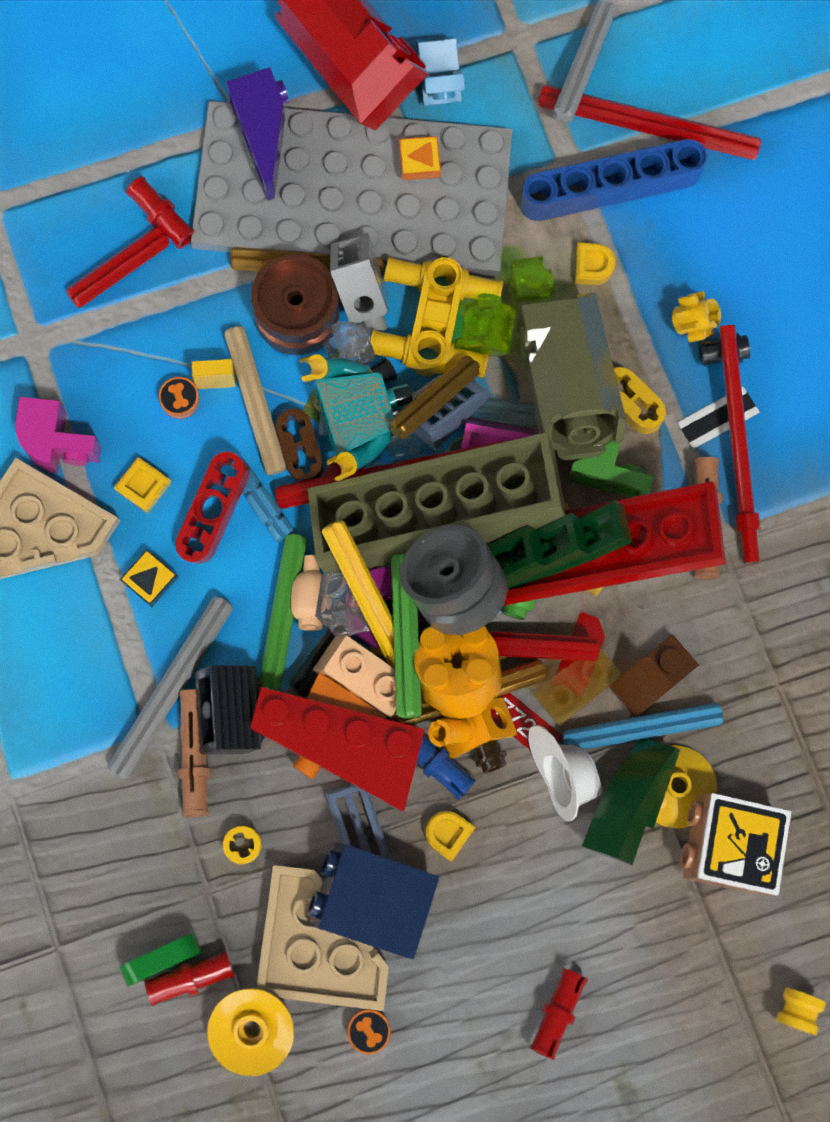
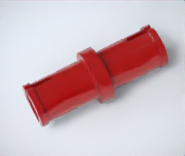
[126,176,195,250]
[144,951,234,1006]
[529,968,588,1060]

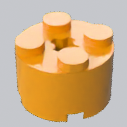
[414,626,502,719]

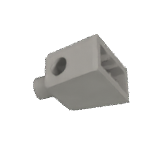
[330,233,388,335]

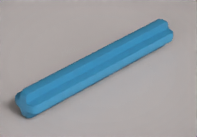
[561,703,723,750]

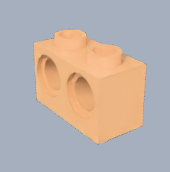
[313,635,396,718]

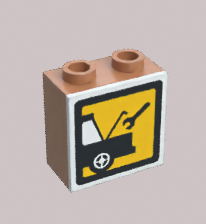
[680,793,791,896]

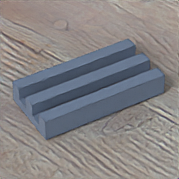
[325,784,392,860]

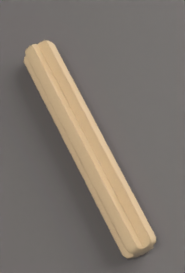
[224,326,286,475]

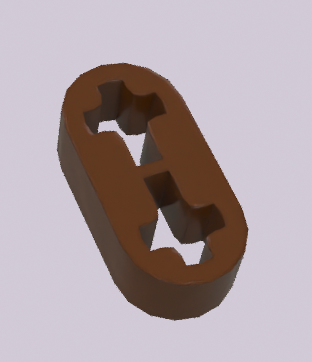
[276,408,324,482]

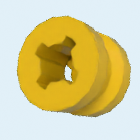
[775,987,827,1036]

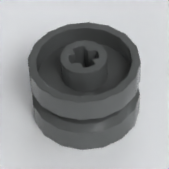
[400,525,508,635]

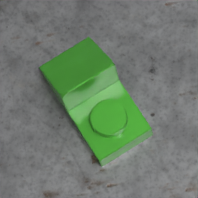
[567,440,654,498]

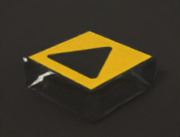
[120,549,179,608]

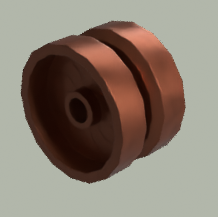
[251,254,340,355]

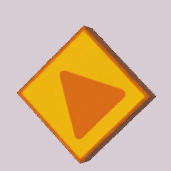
[399,136,441,181]

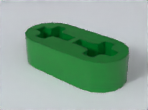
[119,933,203,987]

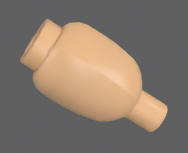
[291,555,331,631]

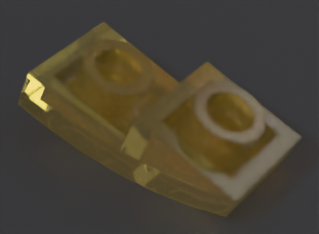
[533,647,623,726]

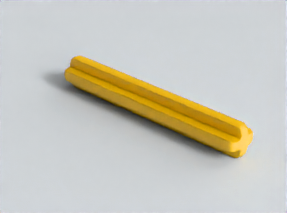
[322,520,395,669]

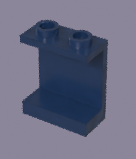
[307,843,440,960]

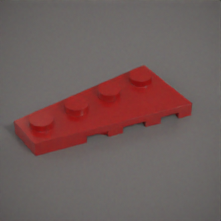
[250,687,425,813]

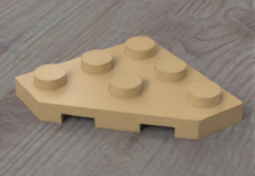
[0,458,120,579]
[256,865,389,1011]

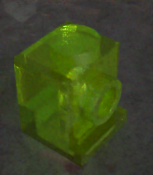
[508,256,554,314]
[454,293,516,357]

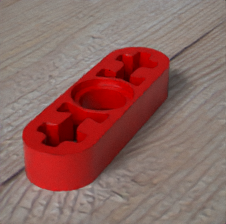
[176,452,250,564]

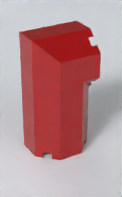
[275,0,428,131]

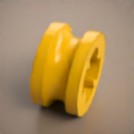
[223,826,262,864]

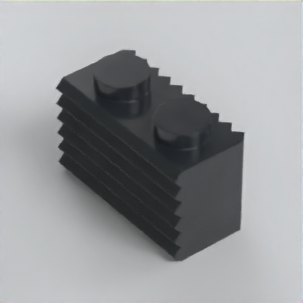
[195,665,265,754]

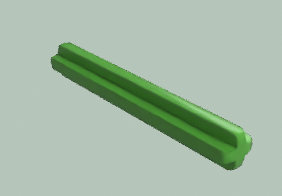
[259,534,307,691]
[391,553,422,719]

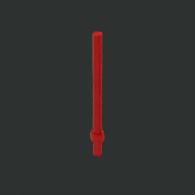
[719,325,761,563]

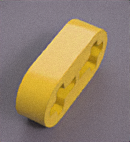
[614,367,666,434]

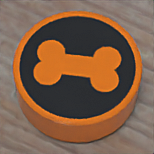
[159,377,200,419]
[347,1009,390,1055]

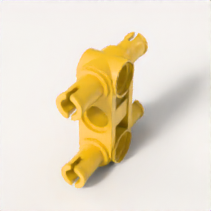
[368,257,504,379]

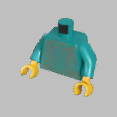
[299,354,413,481]

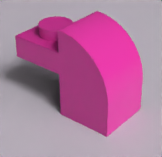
[15,397,101,474]

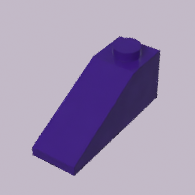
[226,67,289,201]

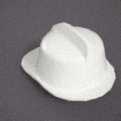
[528,725,603,821]

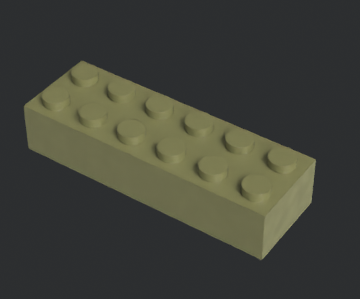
[307,432,567,581]

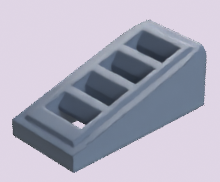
[413,380,491,450]

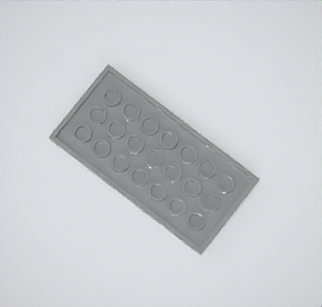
[191,101,512,277]

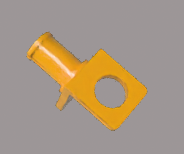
[428,697,517,759]

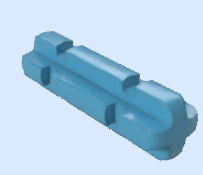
[242,470,294,543]

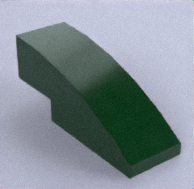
[582,738,680,865]

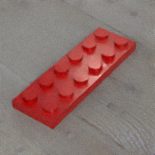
[503,481,726,606]

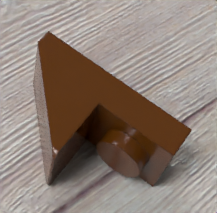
[609,634,699,717]

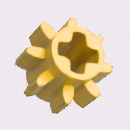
[672,291,721,342]

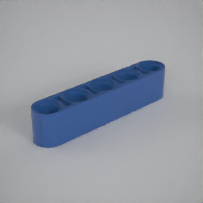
[520,139,707,221]

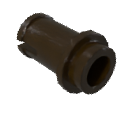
[474,740,507,774]

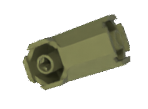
[516,293,626,460]

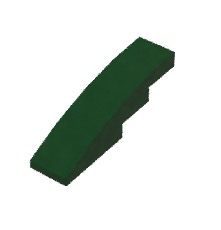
[488,501,633,588]

